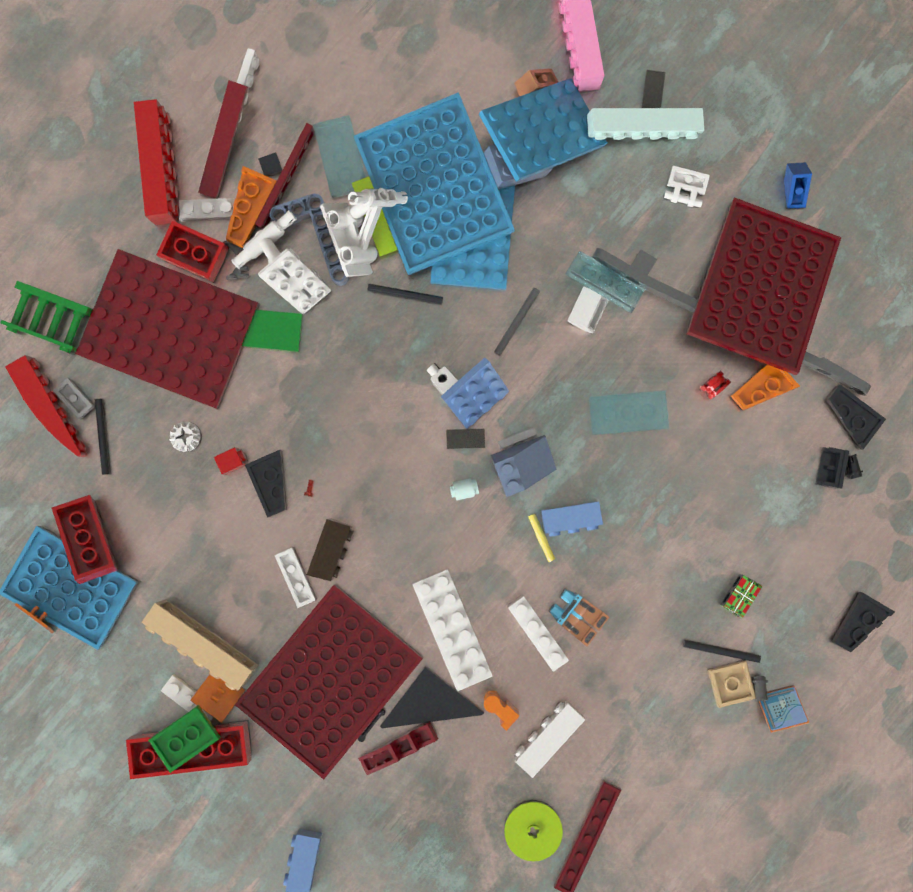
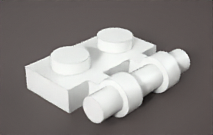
[664,166,710,207]

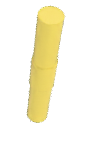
[528,514,555,562]

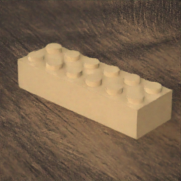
[141,599,259,690]

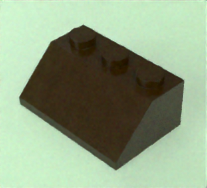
[306,518,354,581]

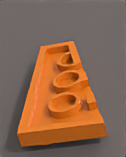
[226,166,277,248]

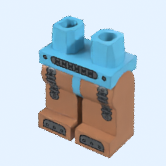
[549,589,609,646]

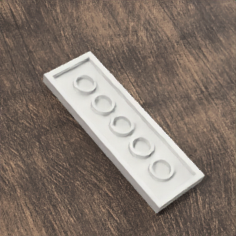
[412,569,493,692]

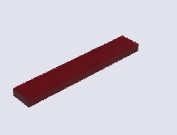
[198,80,248,199]
[255,123,315,230]
[554,780,621,892]

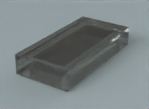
[641,70,666,108]
[446,429,485,449]

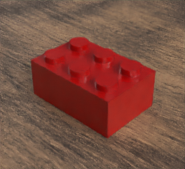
[156,220,229,283]

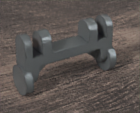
[223,241,249,280]

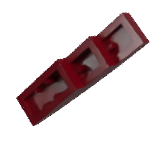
[358,721,439,775]

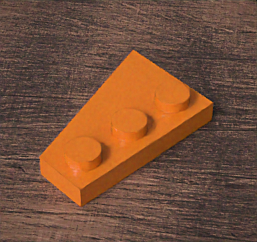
[731,364,800,410]

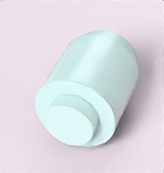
[450,478,479,501]

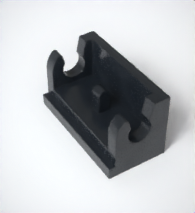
[815,447,849,489]

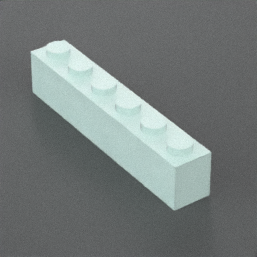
[587,108,704,140]

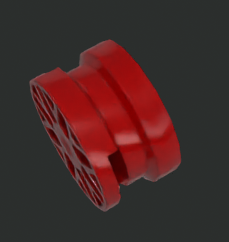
[700,371,731,400]

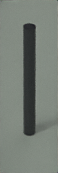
[367,284,443,304]
[94,399,110,475]
[683,640,761,663]

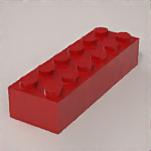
[134,99,179,225]
[126,721,252,779]

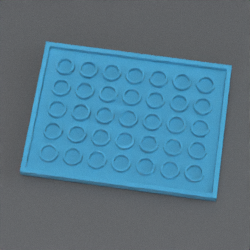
[354,92,515,275]

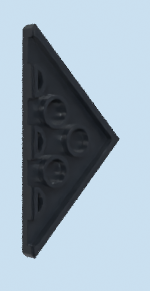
[380,666,484,729]

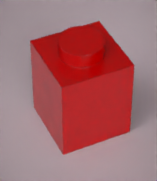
[214,447,247,475]

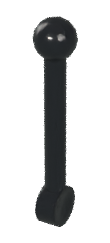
[358,708,386,742]

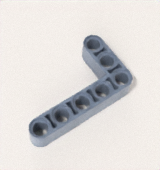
[270,193,349,286]

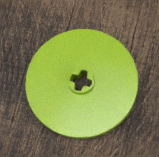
[504,801,563,861]

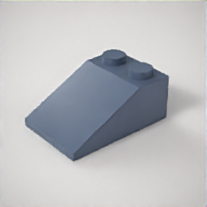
[491,435,557,497]

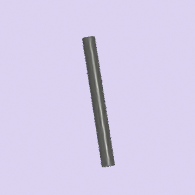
[494,288,540,355]

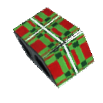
[720,574,762,619]

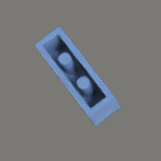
[540,502,603,537]
[283,829,322,892]

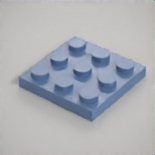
[441,358,509,429]

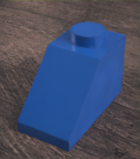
[784,162,812,209]

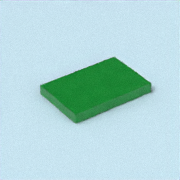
[242,310,303,352]
[148,705,221,773]

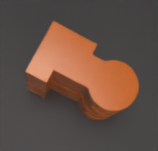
[484,690,520,731]

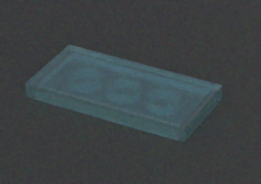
[313,115,365,198]
[565,251,645,313]
[589,390,669,435]

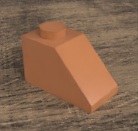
[514,69,558,96]

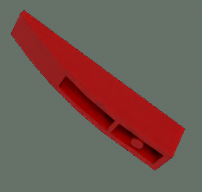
[5,355,87,457]

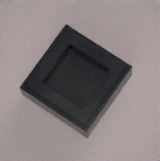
[258,152,282,177]

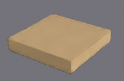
[708,660,756,708]

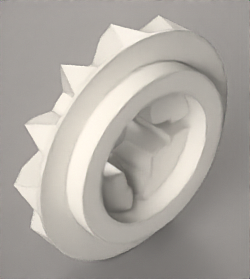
[169,421,201,452]

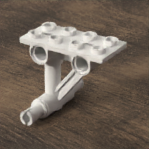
[320,188,408,277]
[231,210,331,314]

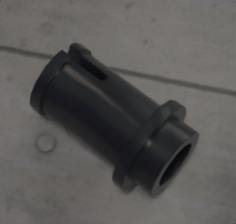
[847,454,863,479]

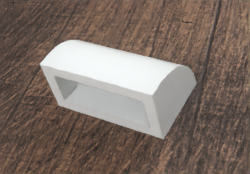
[568,287,609,334]

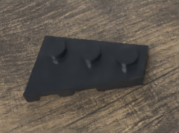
[826,384,886,450]
[245,450,286,518]
[832,592,895,652]

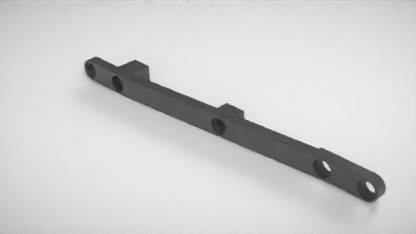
[592,248,871,396]

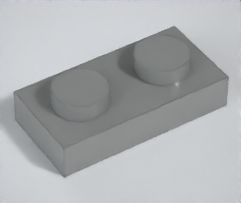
[53,378,95,419]
[498,428,537,450]

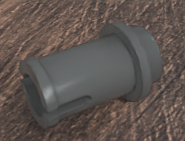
[752,676,768,701]

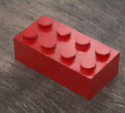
[51,495,118,584]

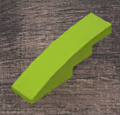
[351,176,398,257]

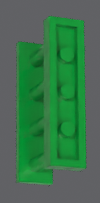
[0,281,93,353]

